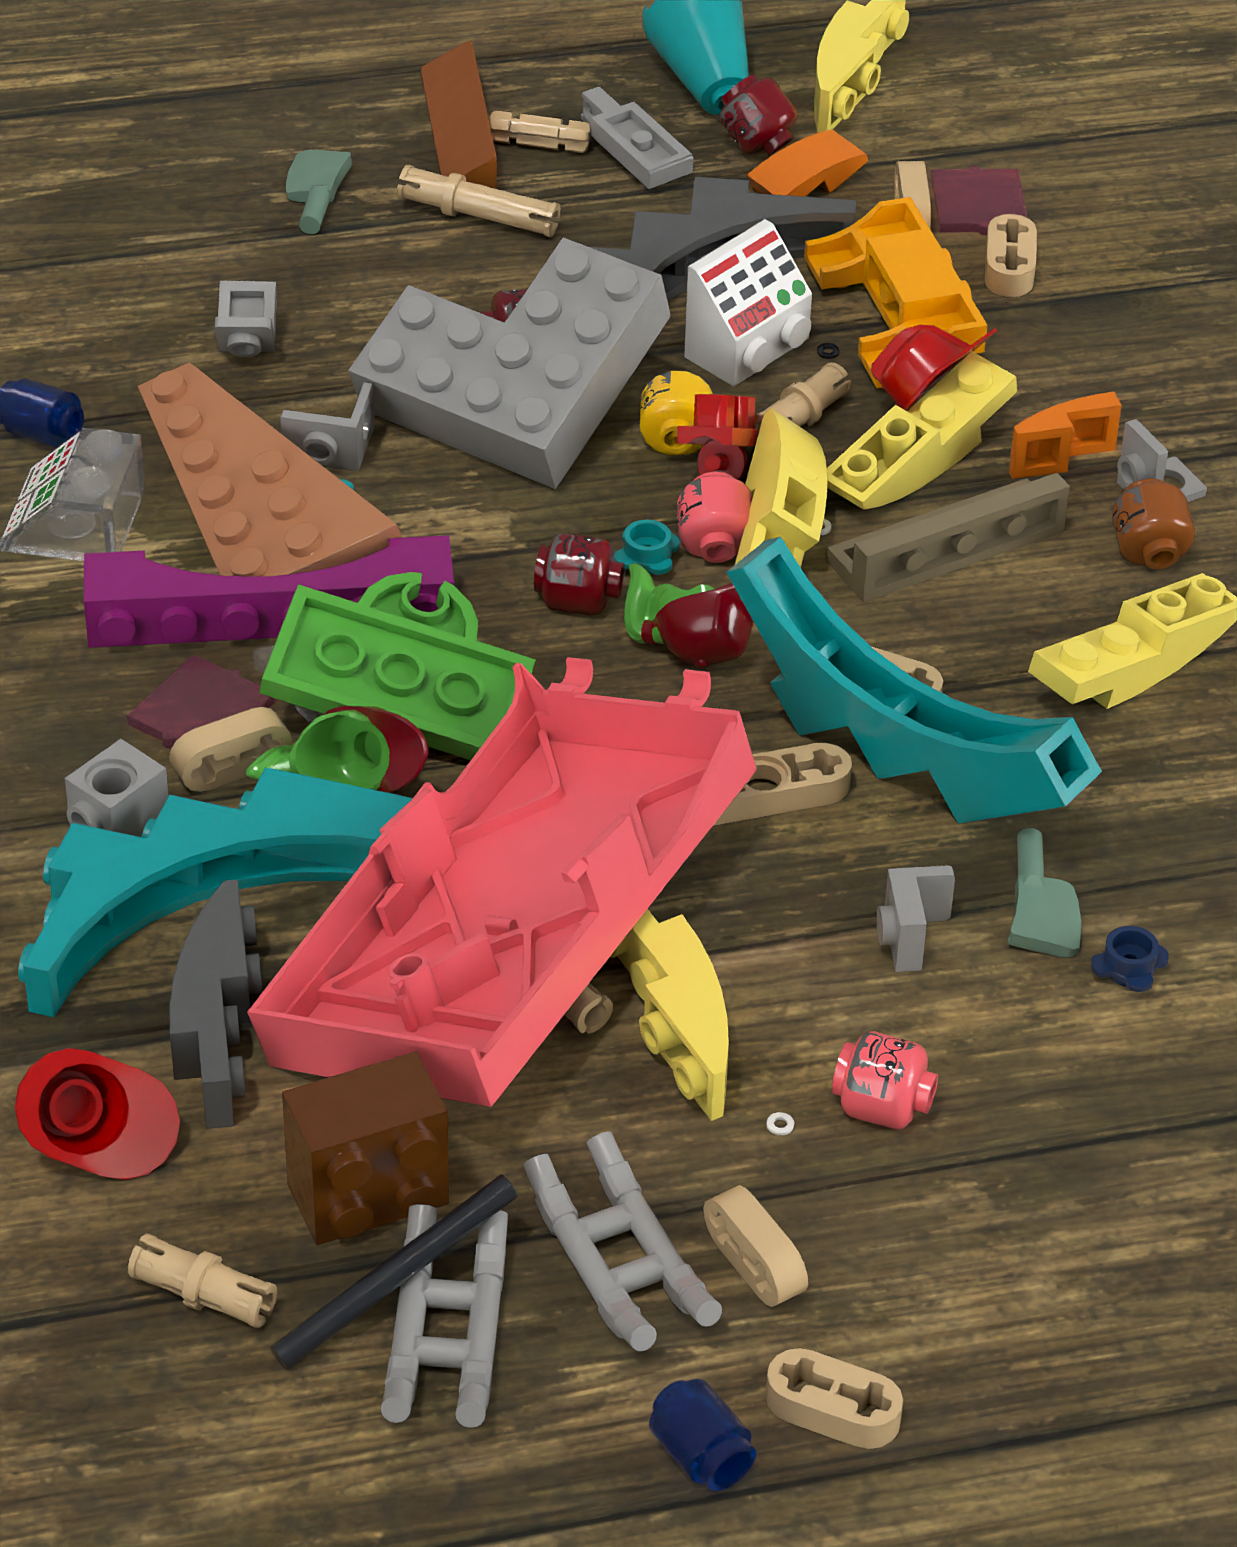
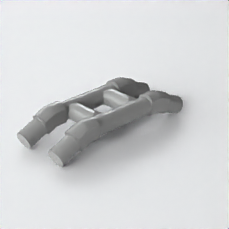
[523,1131,722,1351]
[381,1205,508,1428]

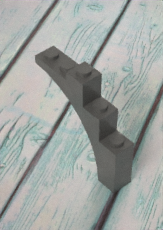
[590,177,856,301]

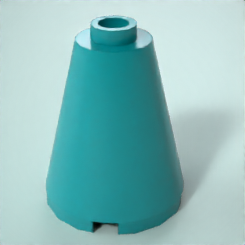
[642,0,749,115]

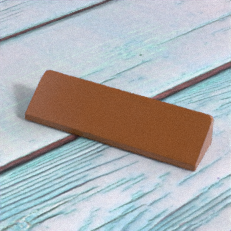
[421,41,497,189]

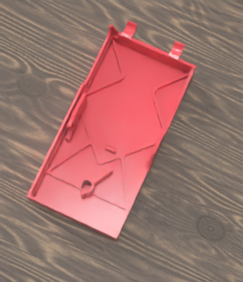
[247,657,757,1107]

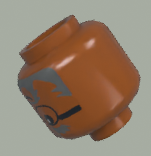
[1112,478,1195,569]

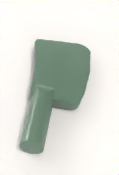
[286,149,352,234]
[1007,828,1082,958]

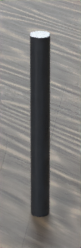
[270,1174,518,1370]

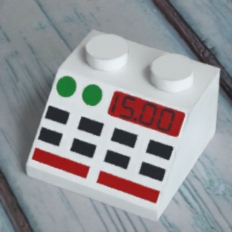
[684,219,812,387]

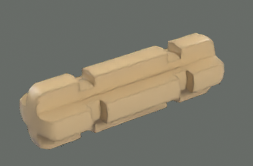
[489,111,591,153]

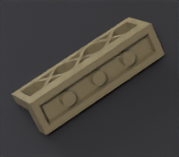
[826,473,1070,602]

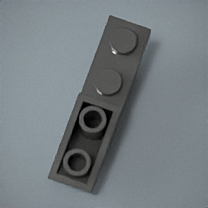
[170,880,262,1129]

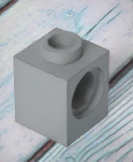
[65,739,168,837]

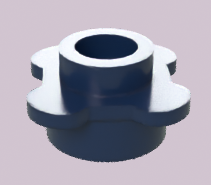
[1091,926,1169,992]

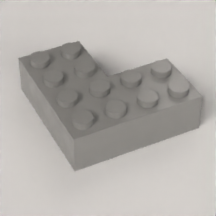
[348,237,671,489]

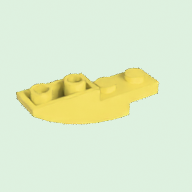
[814,0,909,133]
[827,351,1017,510]
[735,408,827,568]
[1028,573,1237,709]
[610,909,729,1121]

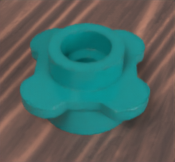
[614,520,680,575]

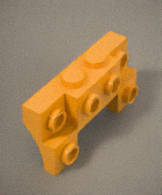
[804,197,987,388]

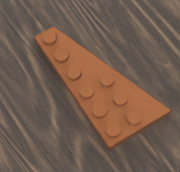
[138,362,403,577]

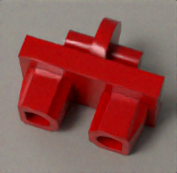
[677,394,760,481]

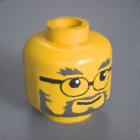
[640,371,713,455]

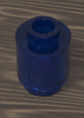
[0,378,84,448]
[649,1379,756,1491]

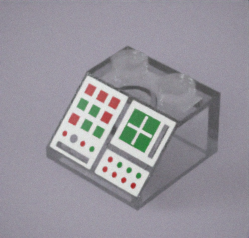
[0,428,145,561]

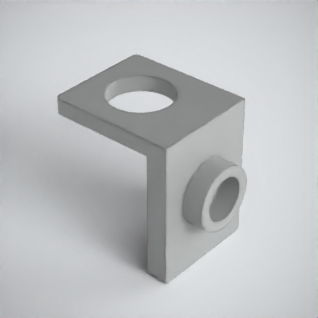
[280,382,375,471]
[1117,419,1207,502]

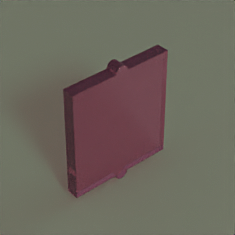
[931,166,1028,235]
[127,655,276,749]

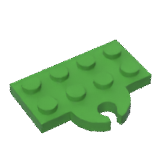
[259,572,536,760]

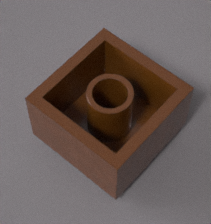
[282,1051,449,1246]

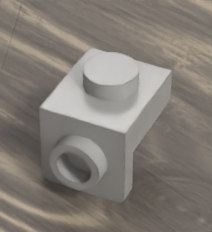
[214,281,277,357]
[876,865,955,972]

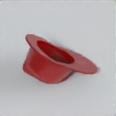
[871,324,998,411]
[14,1048,180,1180]

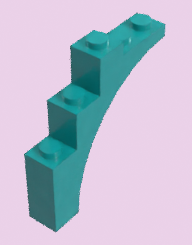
[726,537,1102,824]
[18,767,413,1017]

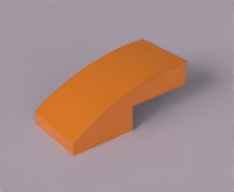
[747,129,869,197]
[1009,392,1122,479]

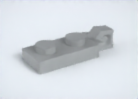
[581,87,693,189]

